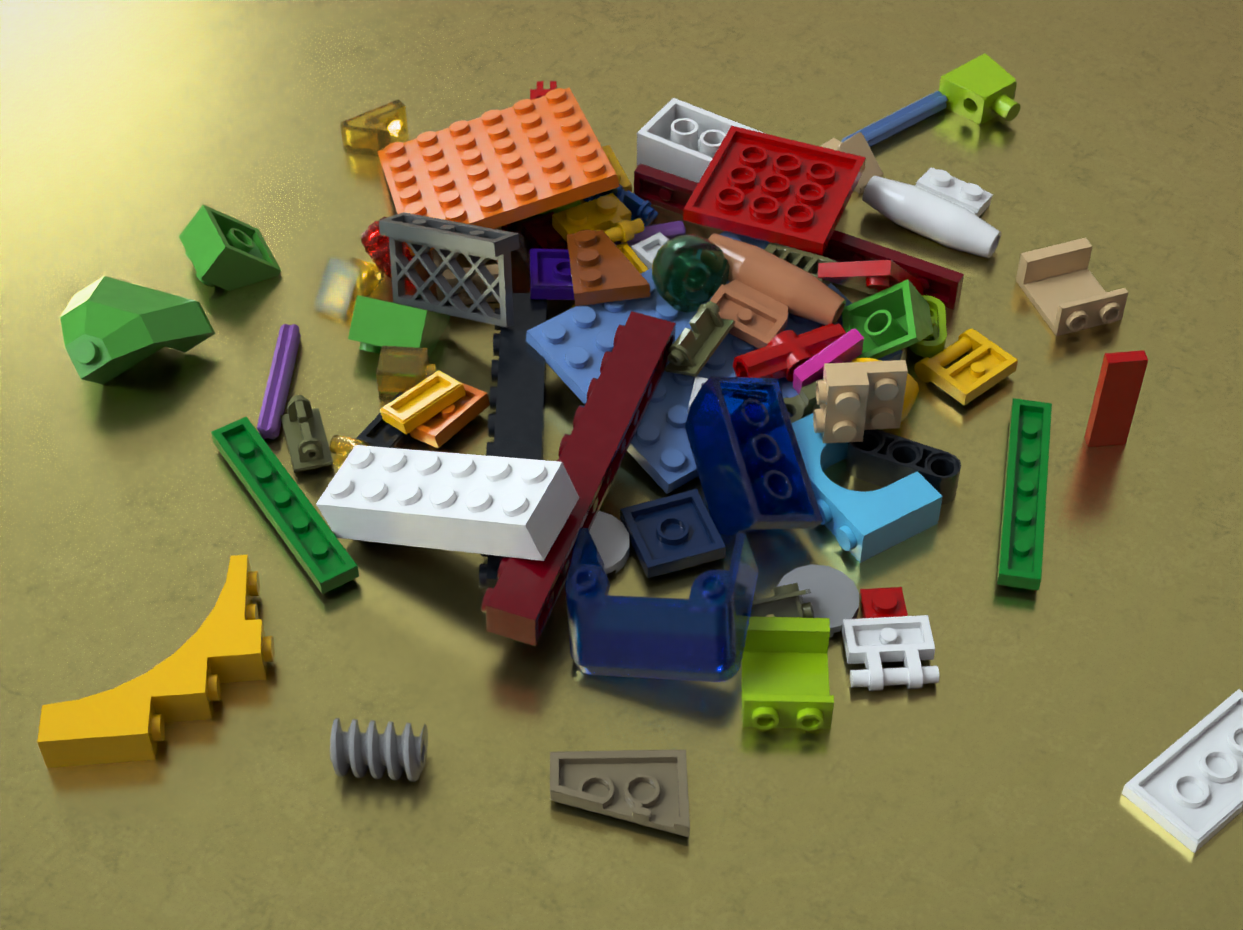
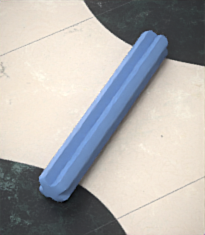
[842,91,947,147]

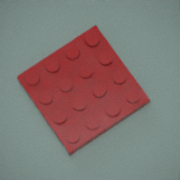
[683,126,866,255]

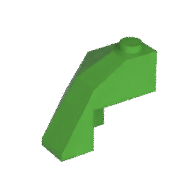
[60,276,215,385]

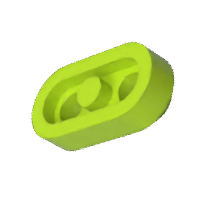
[908,295,947,357]

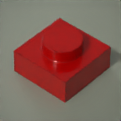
[859,587,908,618]

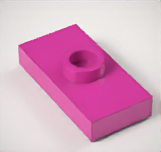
[793,328,864,394]

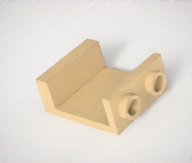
[1016,237,1129,336]

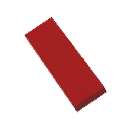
[1084,350,1148,447]

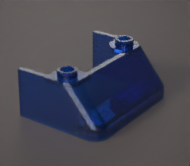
[565,528,759,682]

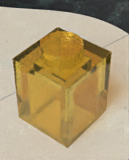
[376,346,436,400]

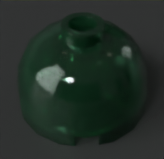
[652,234,730,313]

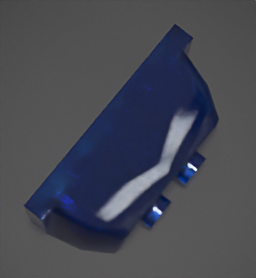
[685,376,823,536]

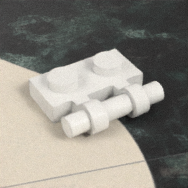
[842,615,939,691]

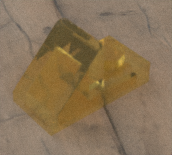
[340,99,408,157]
[314,257,385,322]

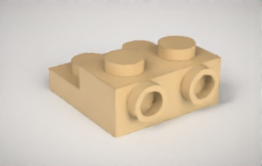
[813,360,908,443]

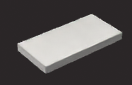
[1122,689,1243,853]

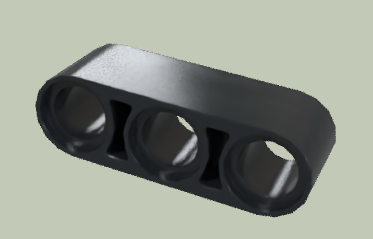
[846,429,961,505]

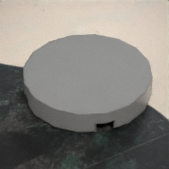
[777,564,859,637]

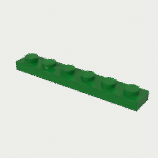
[997,398,1052,590]
[211,416,359,594]

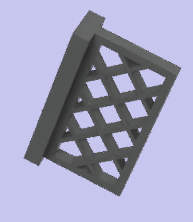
[379,212,519,328]

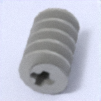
[330,718,428,781]

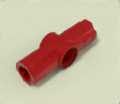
[733,323,846,389]

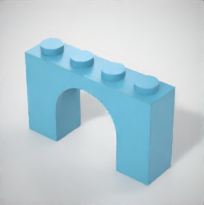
[765,413,943,563]

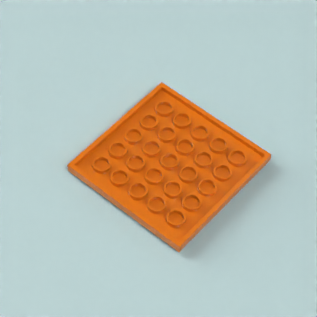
[377,87,620,256]

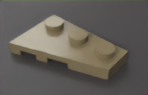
[550,749,690,837]

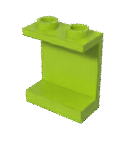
[741,616,834,731]

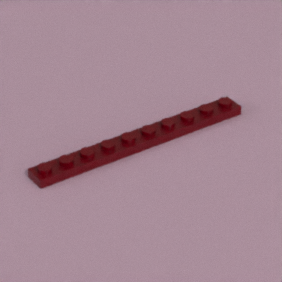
[634,163,964,310]

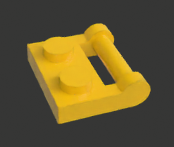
[914,329,1018,406]

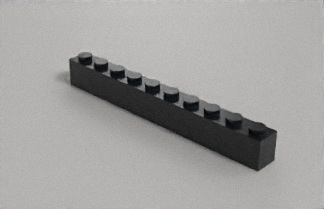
[479,293,548,589]

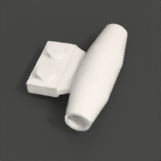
[862,167,1001,258]

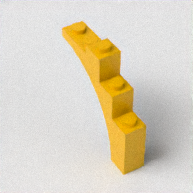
[37,554,275,768]

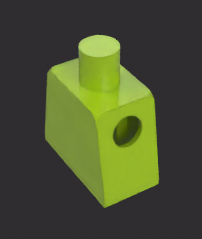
[939,53,1021,124]

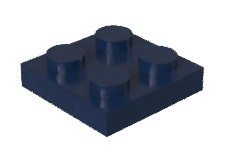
[620,489,726,578]

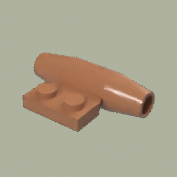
[700,233,846,349]

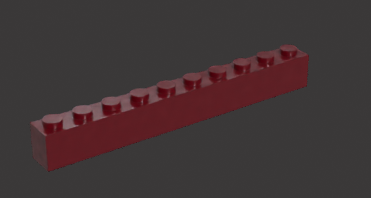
[481,311,676,646]

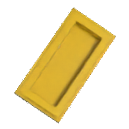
[380,370,466,435]

